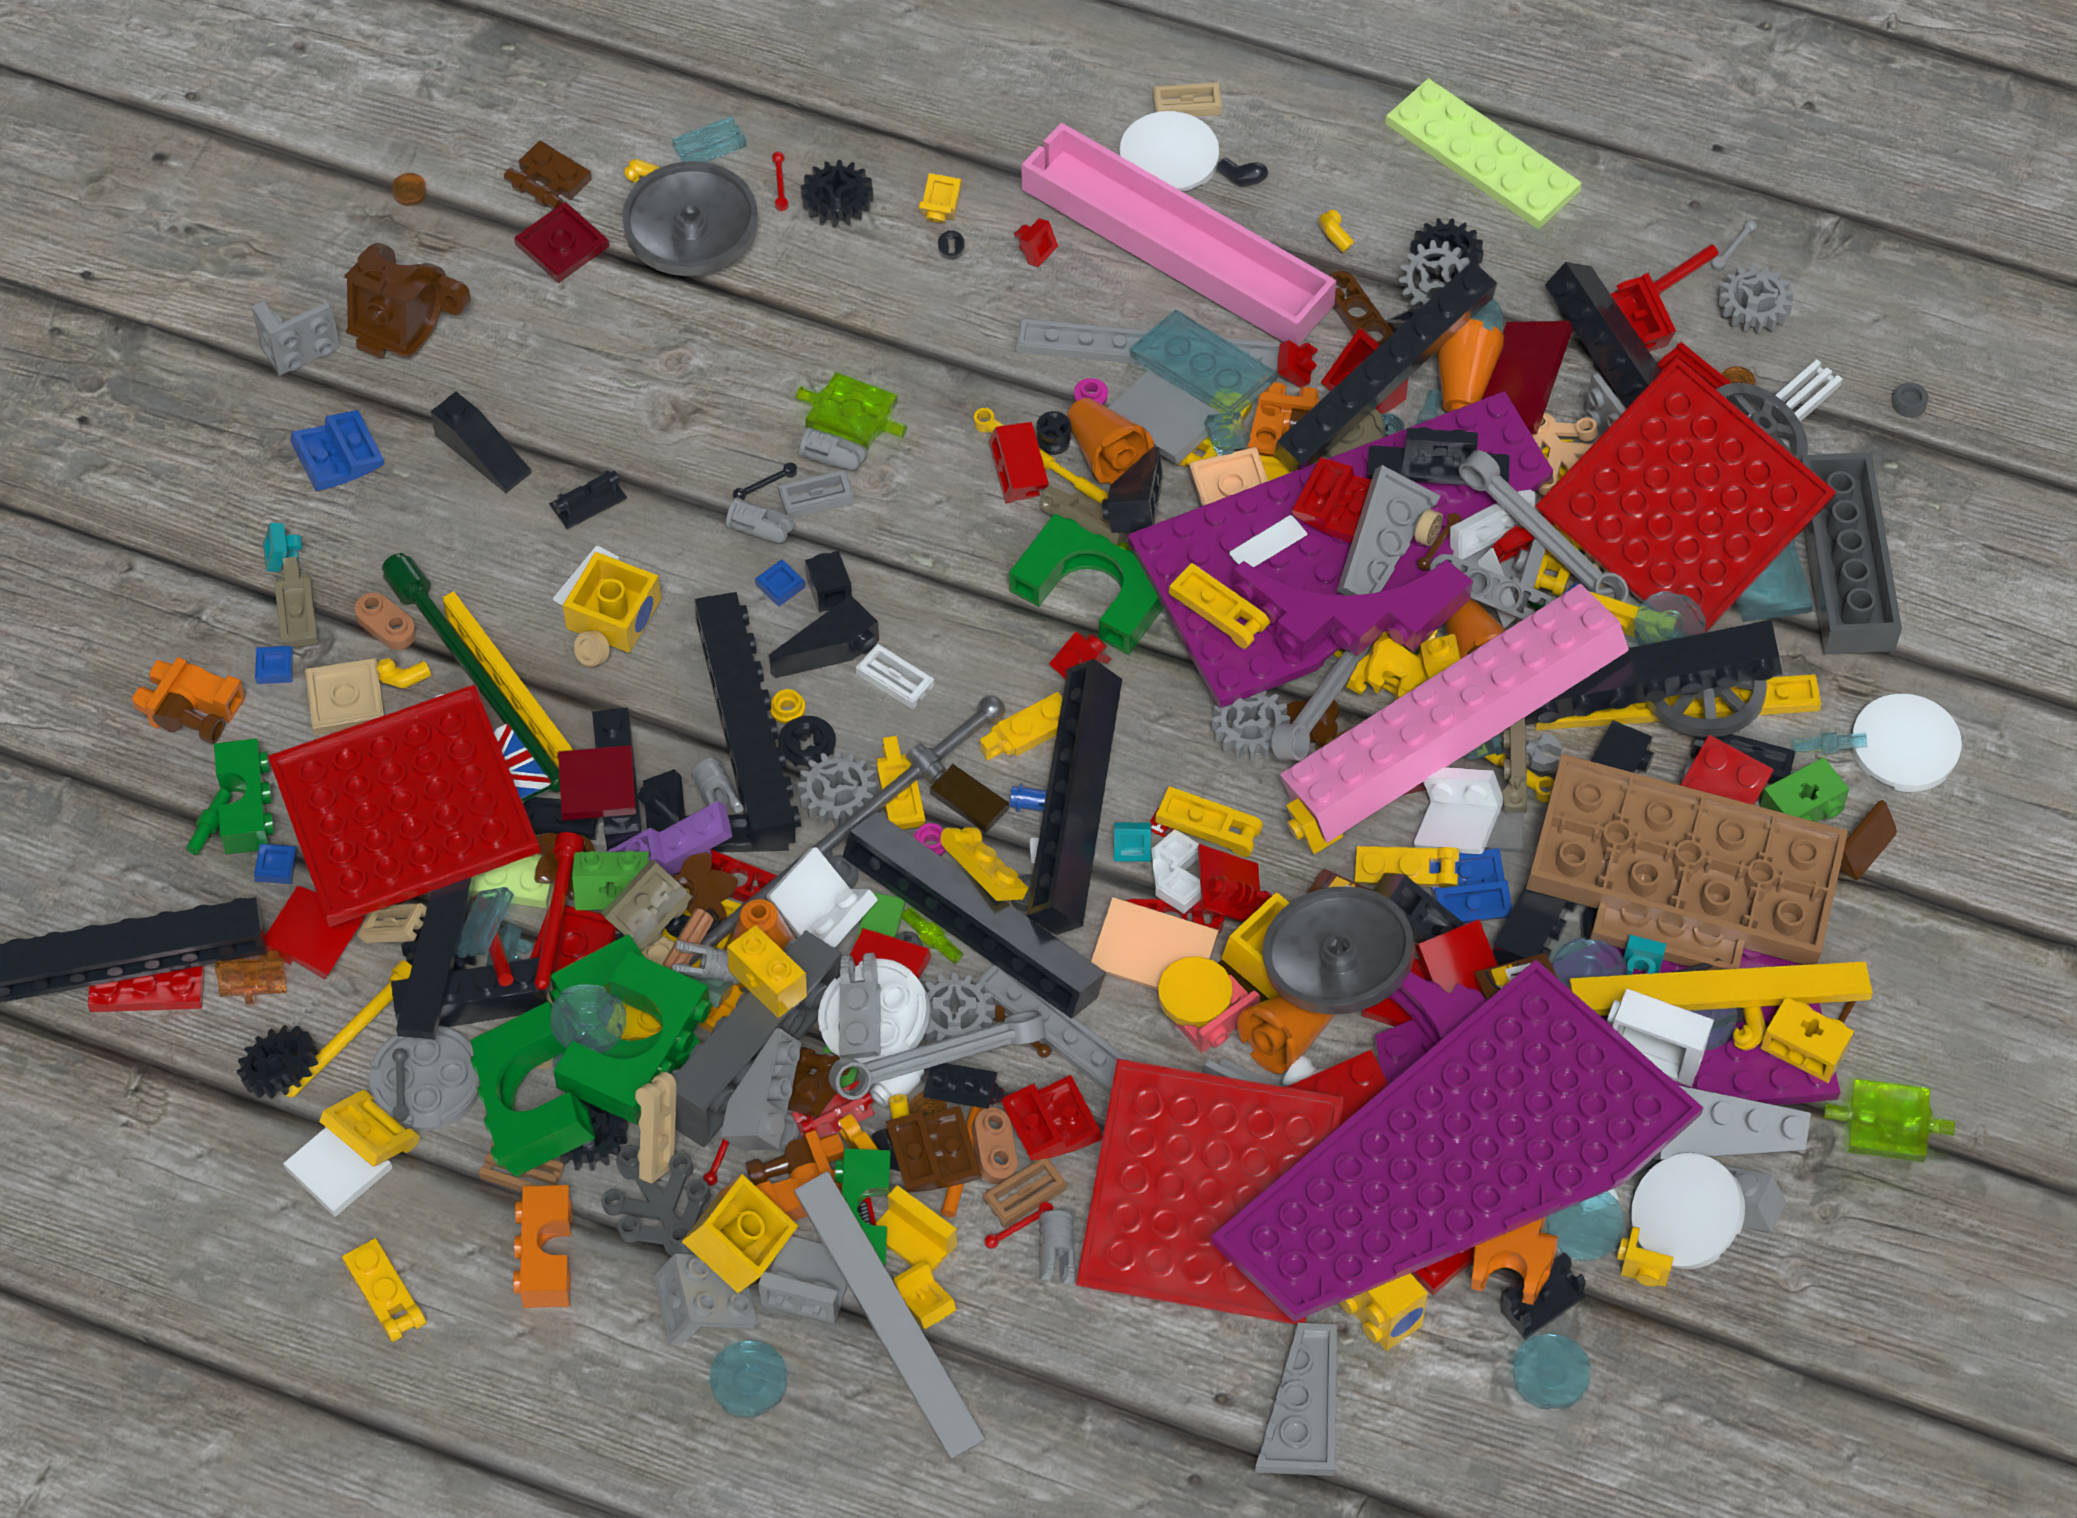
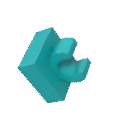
[263,522,302,572]
[1114,822,1151,862]
[1622,935,1666,975]

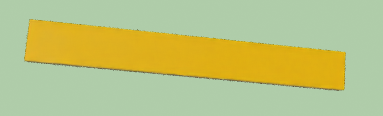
[443,591,573,769]
[1535,674,1822,730]
[1568,961,1873,1016]

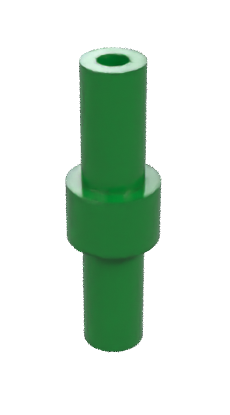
[186,788,232,855]

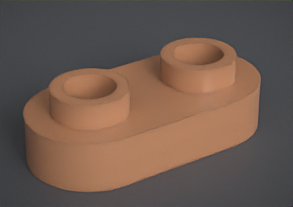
[355,593,416,650]
[971,1107,1017,1184]

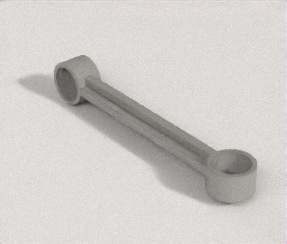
[1459,450,1628,602]
[1272,642,1374,761]
[829,1011,1046,1100]

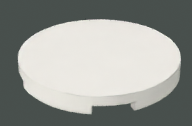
[1119,111,1219,192]
[1851,694,1962,792]
[818,959,930,1069]
[1631,1153,1745,1269]

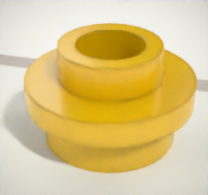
[770,689,806,724]

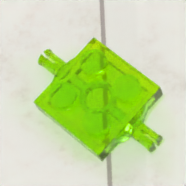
[796,372,908,450]
[1824,1079,1956,1162]

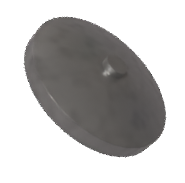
[622,161,758,276]
[1263,886,1415,1014]

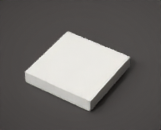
[283,1128,392,1217]

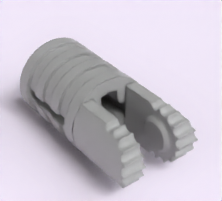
[799,427,868,470]
[726,497,796,544]
[692,758,744,814]
[672,940,739,985]
[1039,1210,1075,1285]

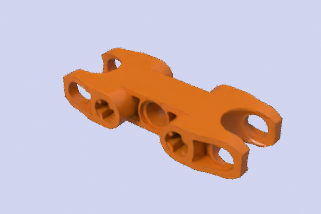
[1471,1217,1559,1305]

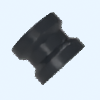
[1037,411,1071,455]

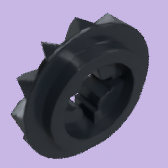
[778,716,836,768]

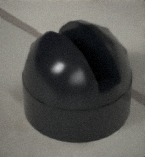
[938,230,965,260]

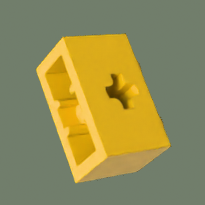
[727,925,807,1018]
[1760,997,1854,1083]

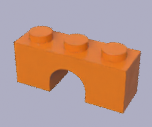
[513,1185,572,1308]

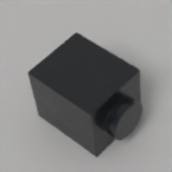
[805,550,852,613]

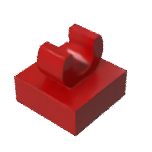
[1014,218,1058,267]
[1277,340,1318,388]

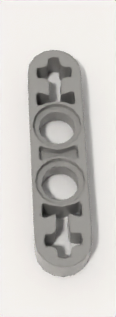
[1430,554,1555,620]

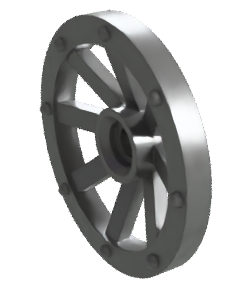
[1716,383,1808,461]
[1646,680,1767,737]

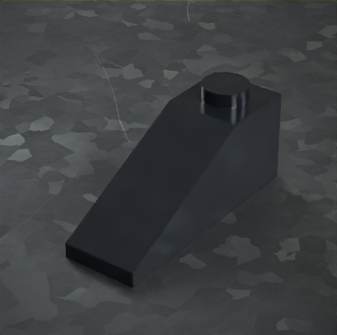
[430,391,531,494]
[1102,447,1164,533]
[769,595,879,678]
[1373,873,1464,943]

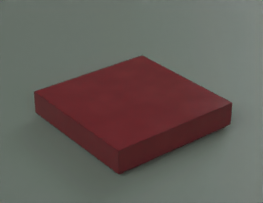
[514,201,610,283]
[558,745,636,820]

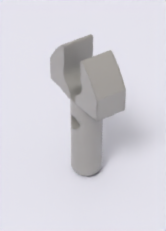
[1493,731,1562,772]

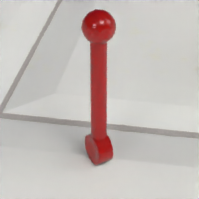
[772,151,789,211]
[703,1139,729,1186]
[984,1202,1054,1249]

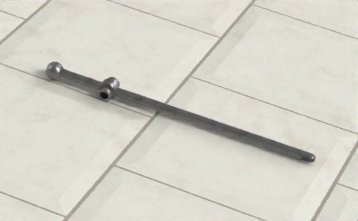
[688,695,1006,966]

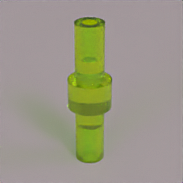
[901,907,963,964]

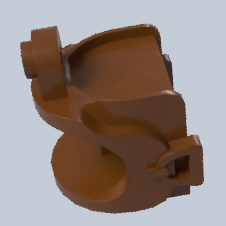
[345,243,471,358]

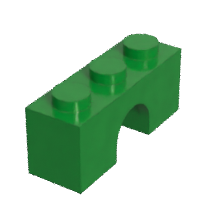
[214,738,275,855]
[831,1148,890,1270]

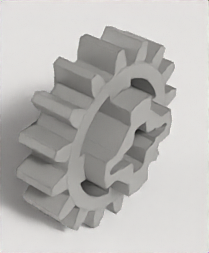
[1399,240,1470,309]
[1718,265,1794,333]
[1212,691,1290,761]
[797,751,877,827]
[924,972,995,1042]

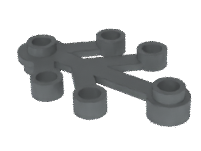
[601,1145,711,1256]

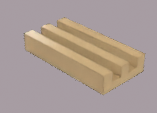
[1153,82,1222,117]
[357,903,427,943]

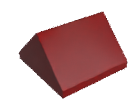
[1321,328,1409,416]

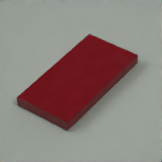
[1482,321,1573,434]

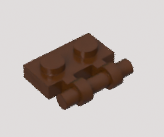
[504,140,592,209]
[787,1047,850,1117]

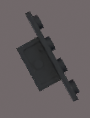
[1367,427,1510,485]

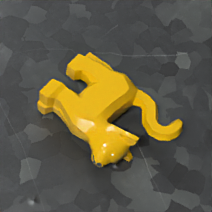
[1346,629,1438,701]

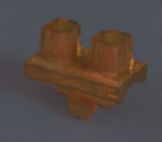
[215,950,287,1005]

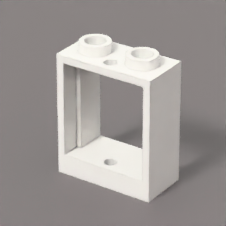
[1607,989,1714,1087]

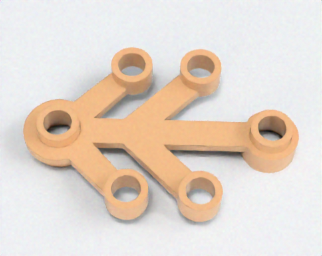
[1531,413,1598,495]

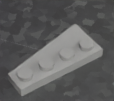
[1337,465,1441,596]
[1654,1086,1811,1160]
[1255,1323,1337,1476]

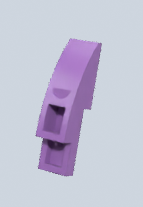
[606,801,732,875]

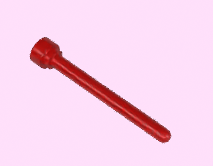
[535,832,585,990]

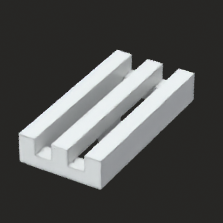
[1776,359,1843,422]
[856,643,934,710]

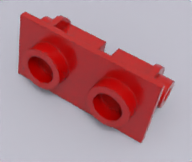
[791,1080,875,1138]

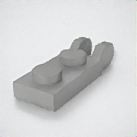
[840,953,880,1059]

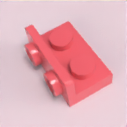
[1173,975,1260,1053]

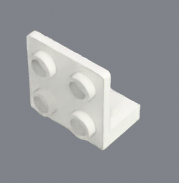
[1414,767,1504,854]
[767,847,878,948]

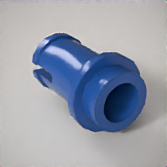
[1009,783,1047,812]

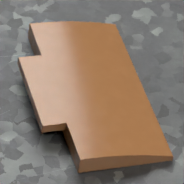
[1526,754,1848,971]

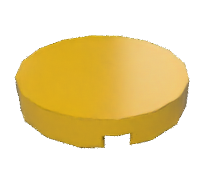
[1158,956,1233,1028]

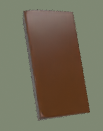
[1840,800,1897,880]

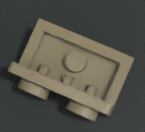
[601,859,692,951]

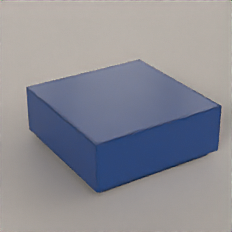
[755,559,805,607]
[255,646,294,684]
[254,844,298,884]

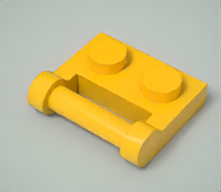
[319,1090,420,1167]

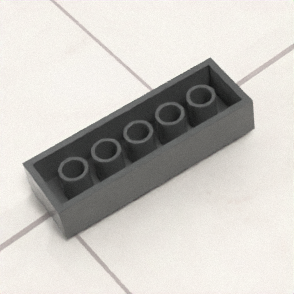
[1801,452,1902,654]
[670,930,842,1148]

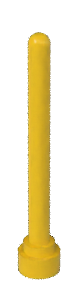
[286,960,412,1098]

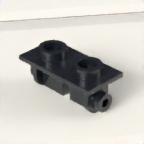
[549,470,627,529]
[922,1063,1004,1109]

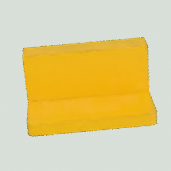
[876,1185,957,1273]

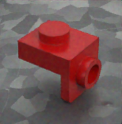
[1049,631,1112,679]

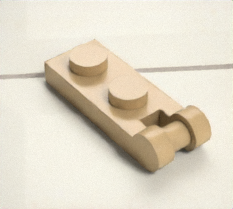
[635,1072,677,1184]

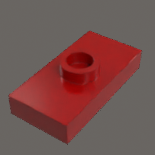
[1487,517,1554,564]

